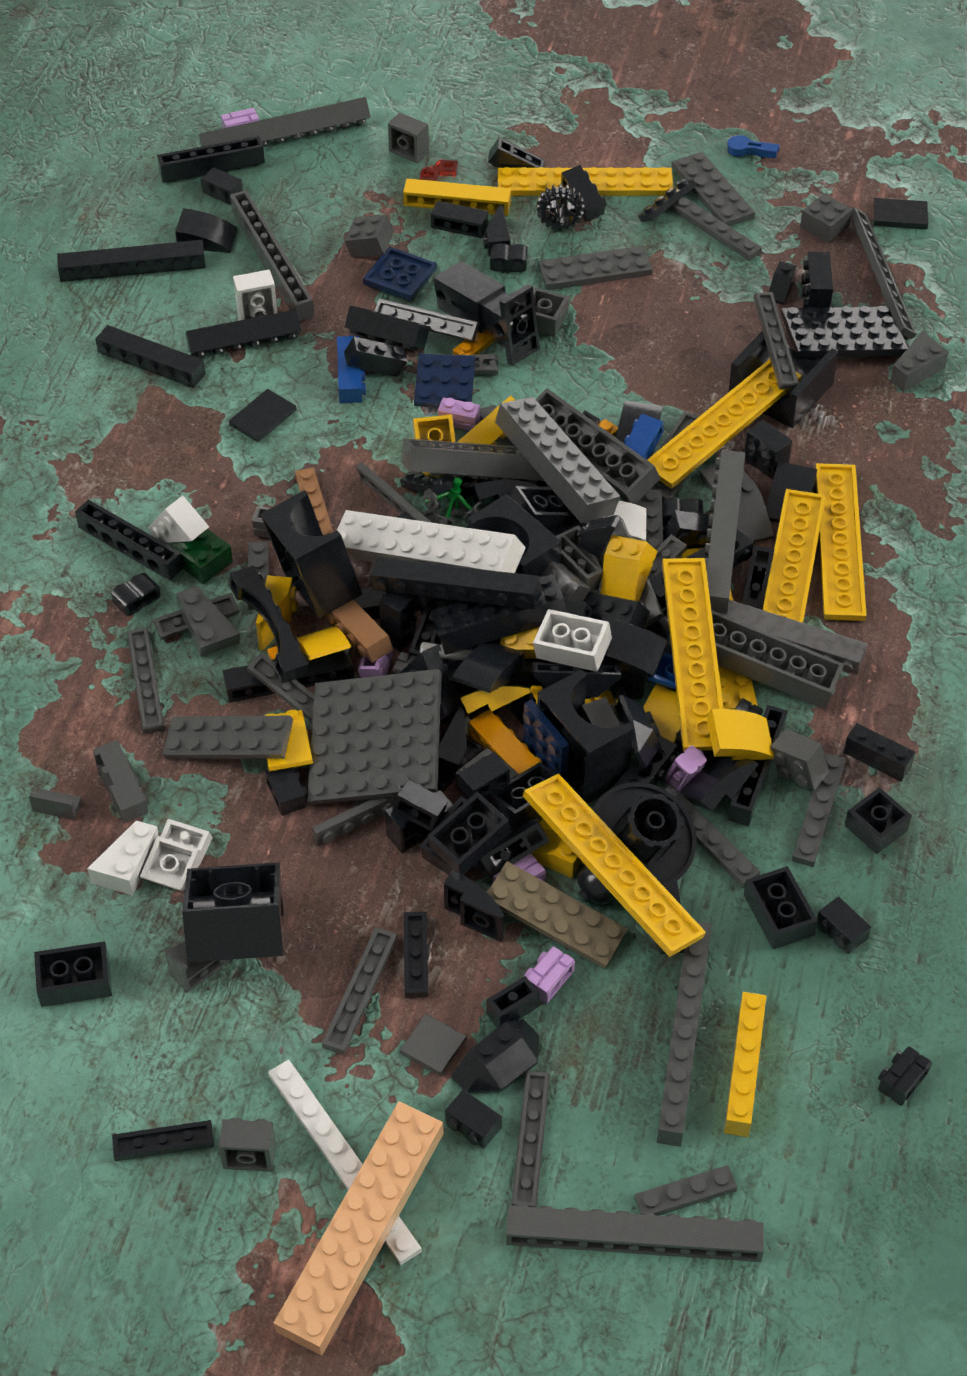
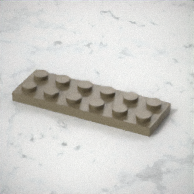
[487,861,627,969]

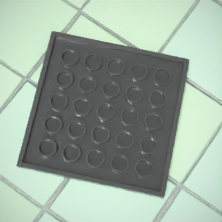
[307,669,442,805]

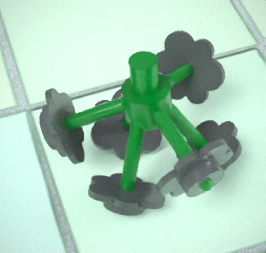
[423,474,481,525]

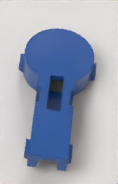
[728,135,780,159]

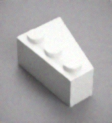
[148,495,209,543]
[87,821,159,896]

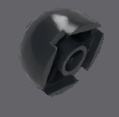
[577,865,616,905]

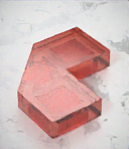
[419,159,458,181]

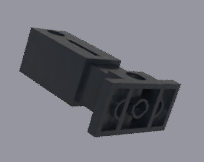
[433,261,540,366]

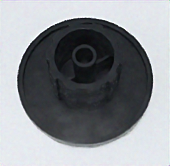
[592,782,697,881]

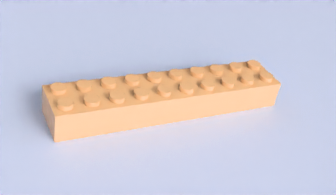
[274,1101,444,1356]

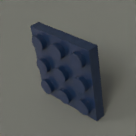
[363,246,437,301]
[414,353,476,407]
[522,700,569,780]

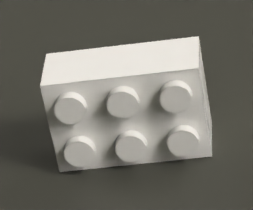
[233,270,277,321]
[533,609,612,672]

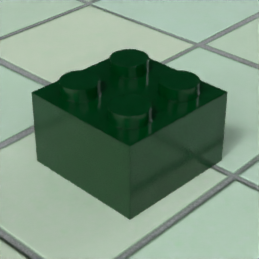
[173,529,233,584]

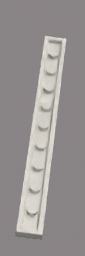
[268,1059,422,1266]

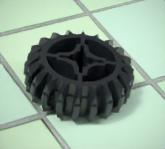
[536,183,585,231]

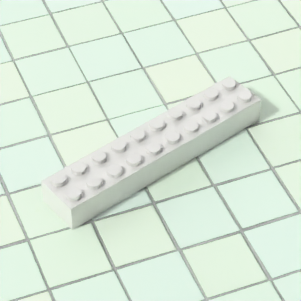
[337,510,525,573]

